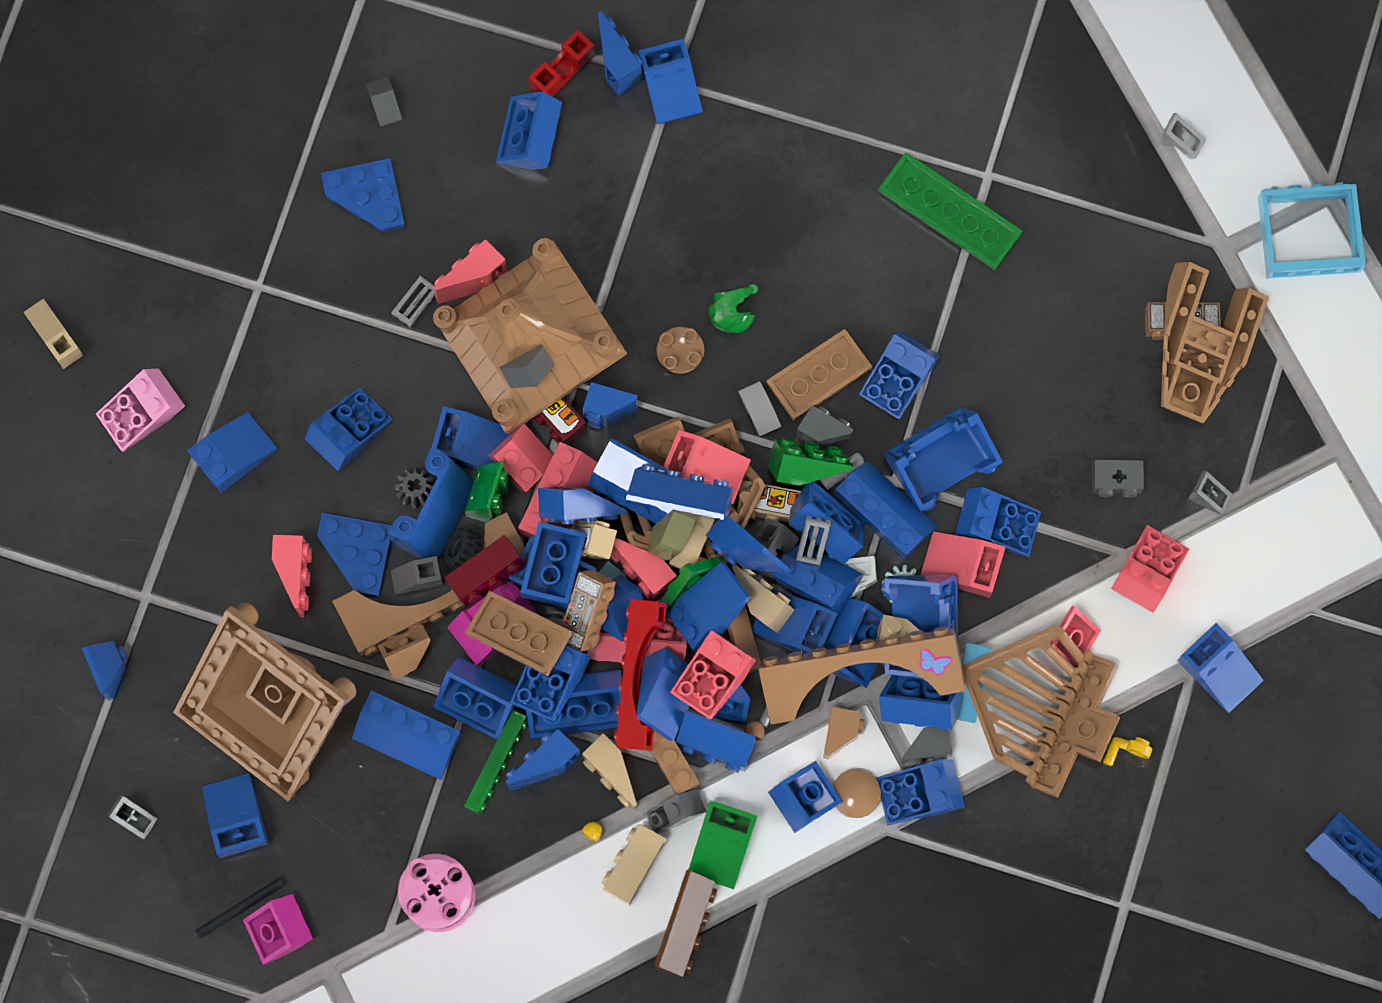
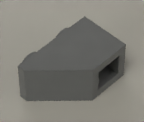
[796,405,854,446]
[391,556,443,595]
[902,727,953,767]
[646,789,707,834]

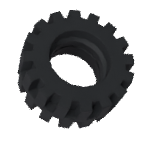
[442,526,484,570]

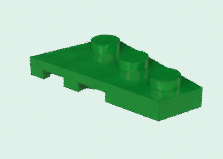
[657,557,721,619]

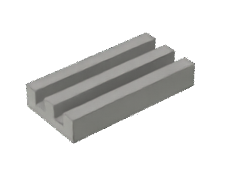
[391,276,435,328]
[796,515,831,565]

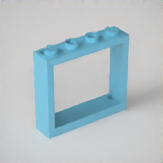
[1258,182,1366,279]

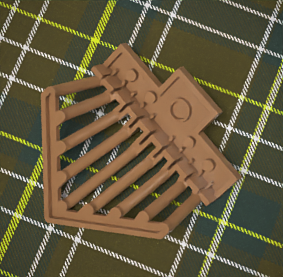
[606,416,765,565]
[962,625,1120,798]

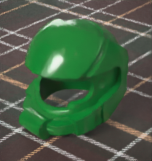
[708,284,758,333]

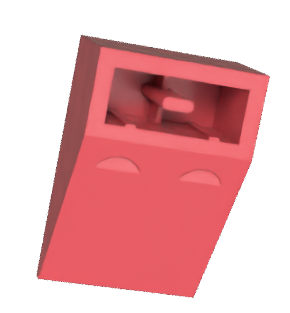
[433,239,508,304]
[663,430,751,504]
[1111,525,1189,613]
[921,532,1005,598]
[272,535,312,617]
[610,538,677,601]
[670,630,757,720]

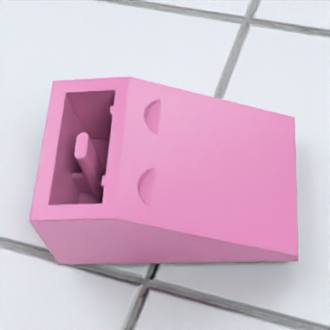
[96,368,185,452]

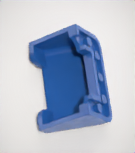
[884,407,1002,511]
[388,447,474,559]
[882,575,958,678]

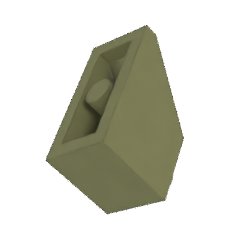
[649,509,696,561]

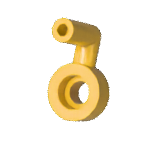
[1103,737,1153,766]

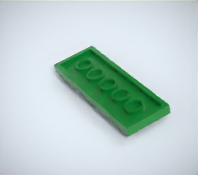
[878,152,1022,270]

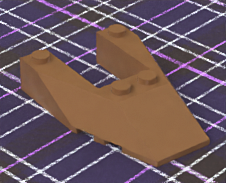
[1161,262,1269,423]

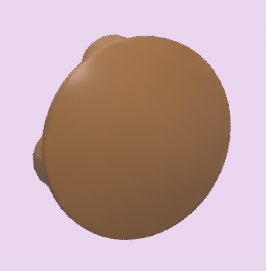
[657,327,704,374]
[833,769,881,818]

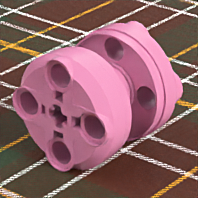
[398,854,475,933]

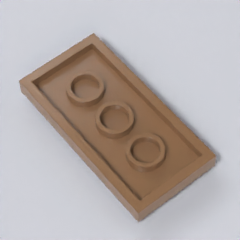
[766,329,872,421]
[465,591,572,676]

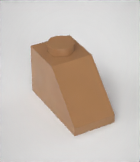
[378,625,430,679]
[823,707,865,759]

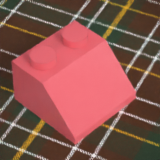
[488,424,553,492]

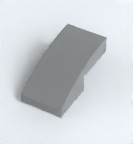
[738,381,781,436]

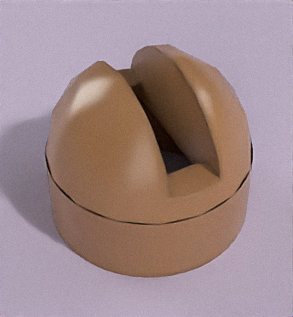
[744,721,765,741]

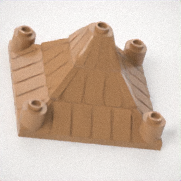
[433,238,628,435]
[173,603,356,801]

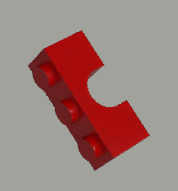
[528,30,595,97]

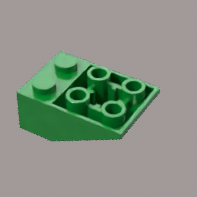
[768,438,853,485]
[465,462,510,522]
[688,800,757,890]

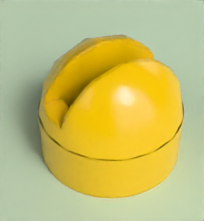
[581,822,602,843]

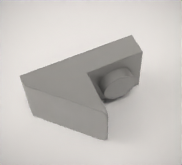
[1162,113,1206,159]

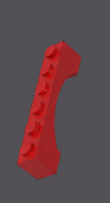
[614,599,667,751]

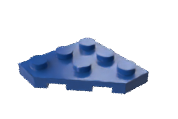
[321,158,405,232]
[317,513,392,597]

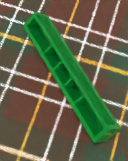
[464,710,528,814]

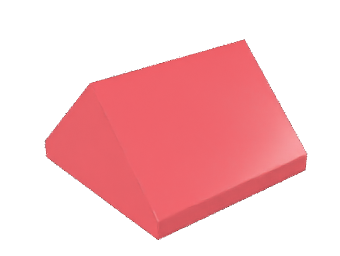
[1044,606,1101,668]

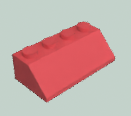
[518,442,598,538]
[587,618,688,664]

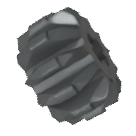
[395,467,435,508]

